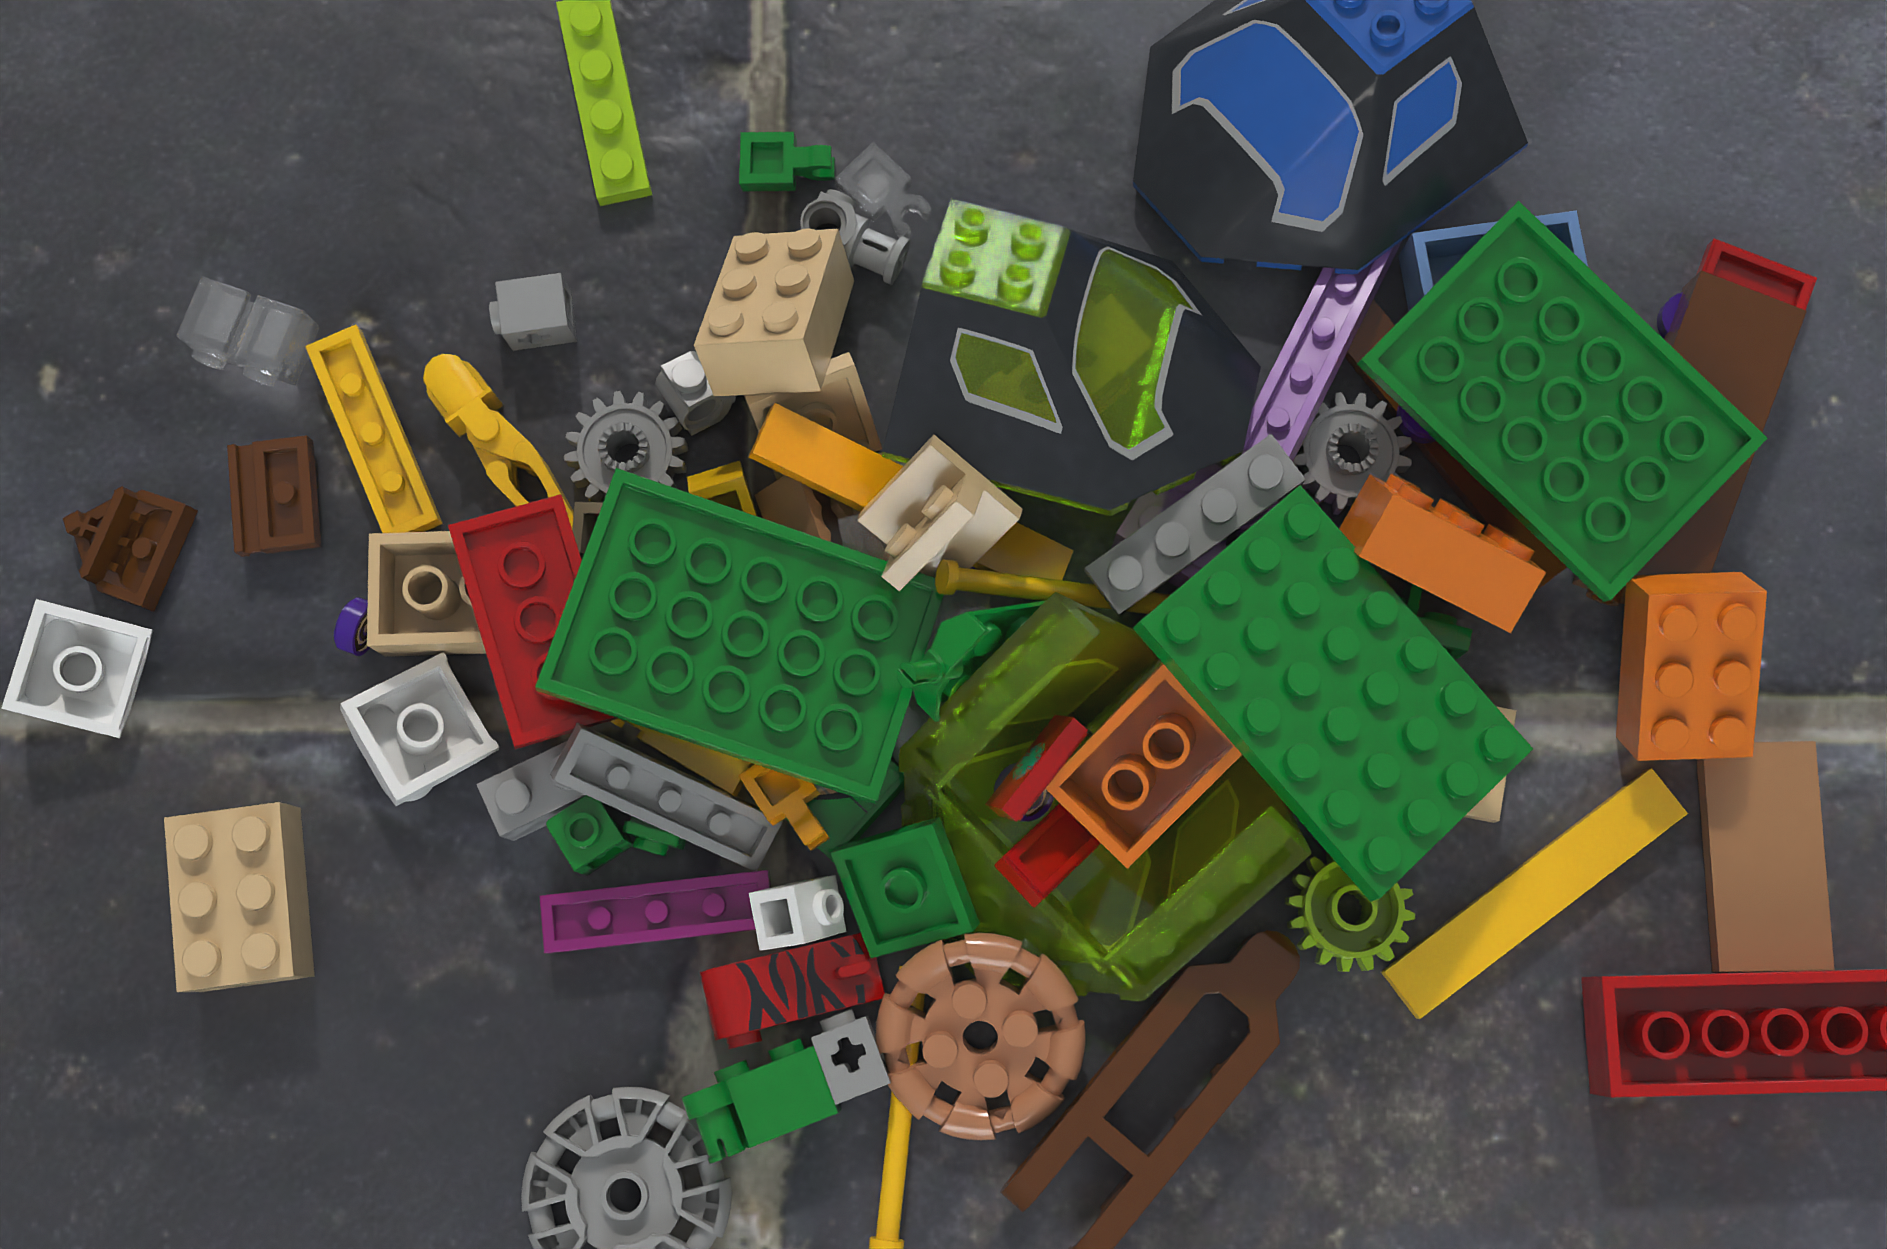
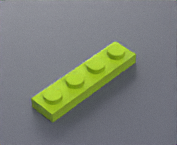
[556,0,652,206]

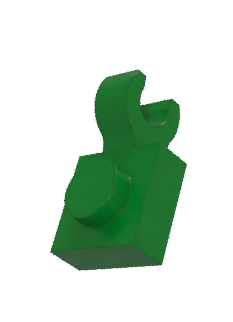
[739,132,835,192]

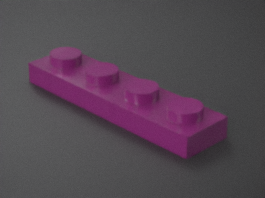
[540,870,771,954]

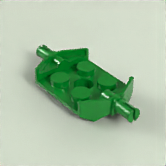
[897,600,1047,721]

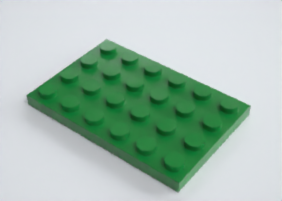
[1357,201,1768,602]
[535,468,944,804]
[1133,485,1533,902]

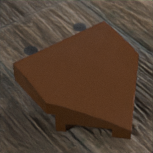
[63,486,198,612]

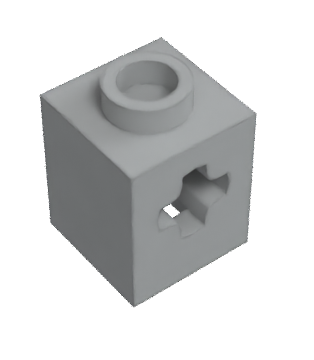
[489,273,577,351]
[811,1009,891,1105]

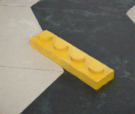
[305,324,443,533]

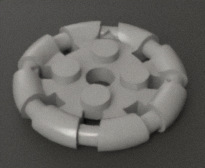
[521,1087,732,1249]

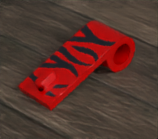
[700,933,885,1049]

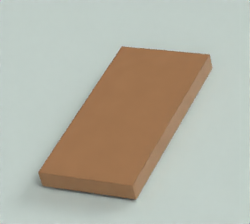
[1697,741,1835,972]

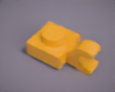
[738,764,830,851]

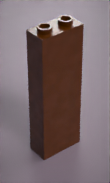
[1572,271,1807,606]

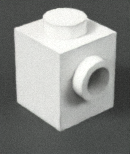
[749,875,847,951]

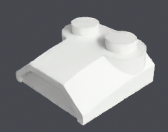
[1,599,153,738]
[340,652,499,806]

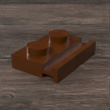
[227,435,321,557]

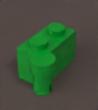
[681,1038,841,1164]

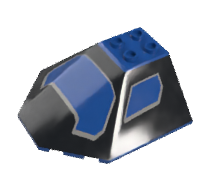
[1133,0,1528,275]

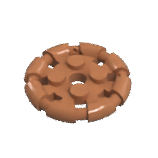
[875,933,1086,1141]

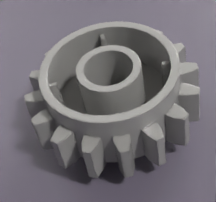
[564,391,688,502]
[1293,392,1412,515]

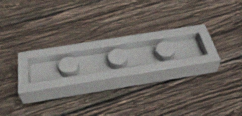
[1084,434,1306,617]
[550,723,783,871]

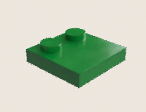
[831,817,980,958]

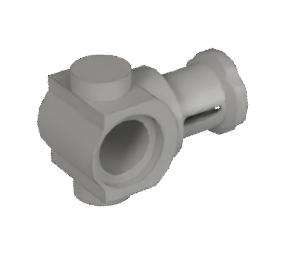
[800,189,910,285]
[655,351,736,436]

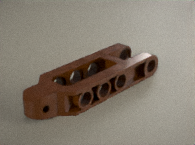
[1000,930,1300,1249]

